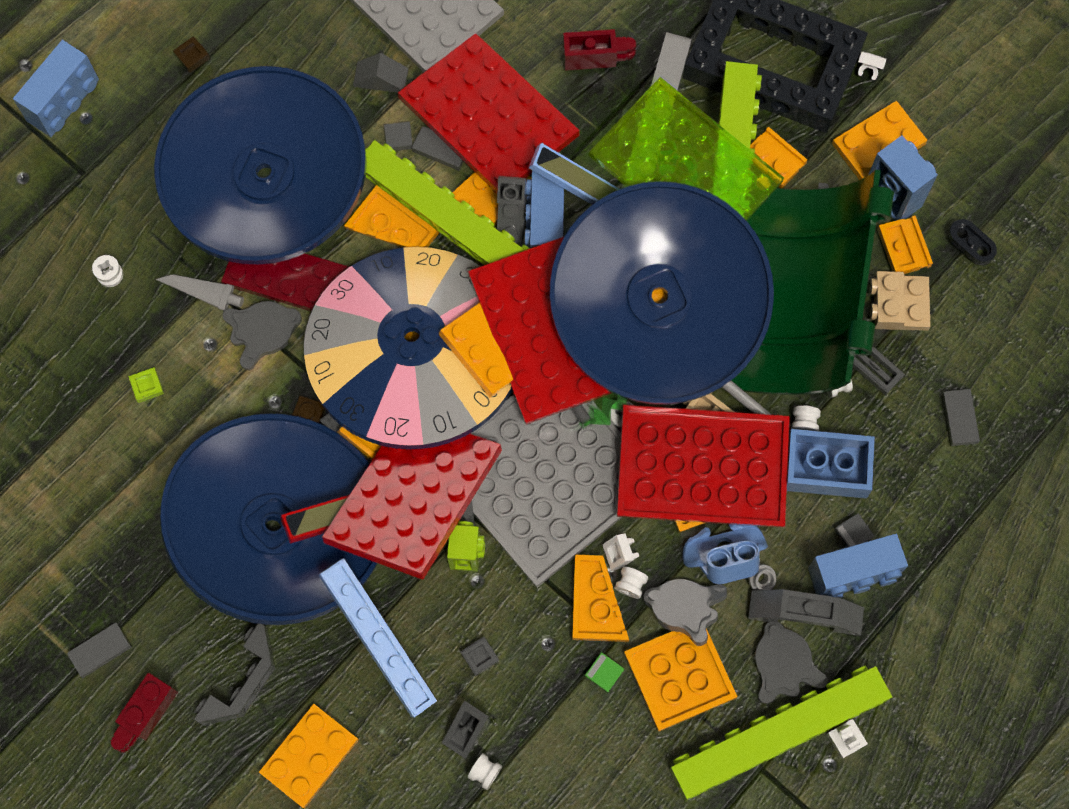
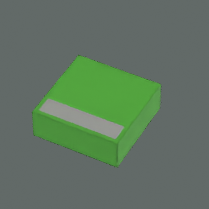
[585,652,625,693]

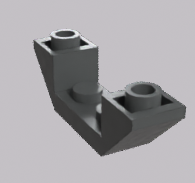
[497,176,526,247]
[748,589,864,636]
[194,624,275,726]

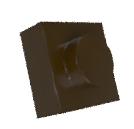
[173,36,210,73]
[292,396,325,424]

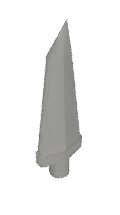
[155,275,244,311]

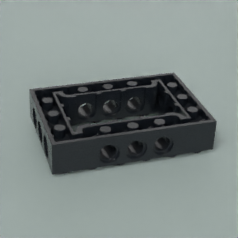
[683,0,868,133]

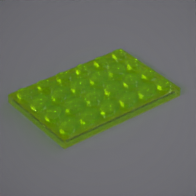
[589,77,784,221]

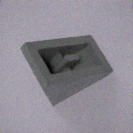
[353,53,409,93]
[442,701,490,759]

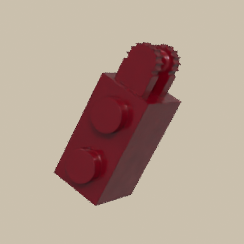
[563,29,637,70]
[110,673,178,753]

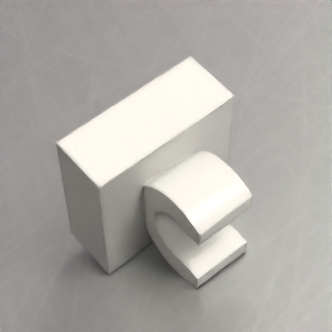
[858,51,886,80]
[602,533,639,571]
[827,719,868,759]

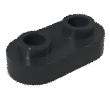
[948,219,997,265]

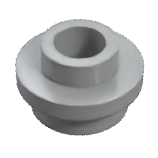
[748,564,776,590]

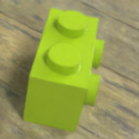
[447,521,485,572]

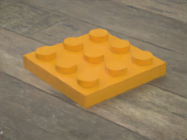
[624,628,737,732]

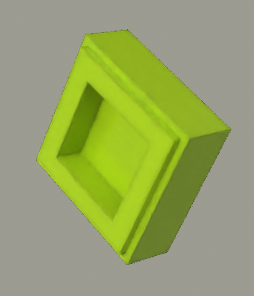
[128,367,164,403]

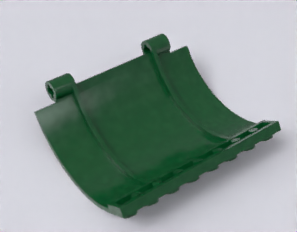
[721,170,894,395]

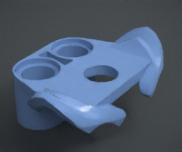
[683,524,768,584]

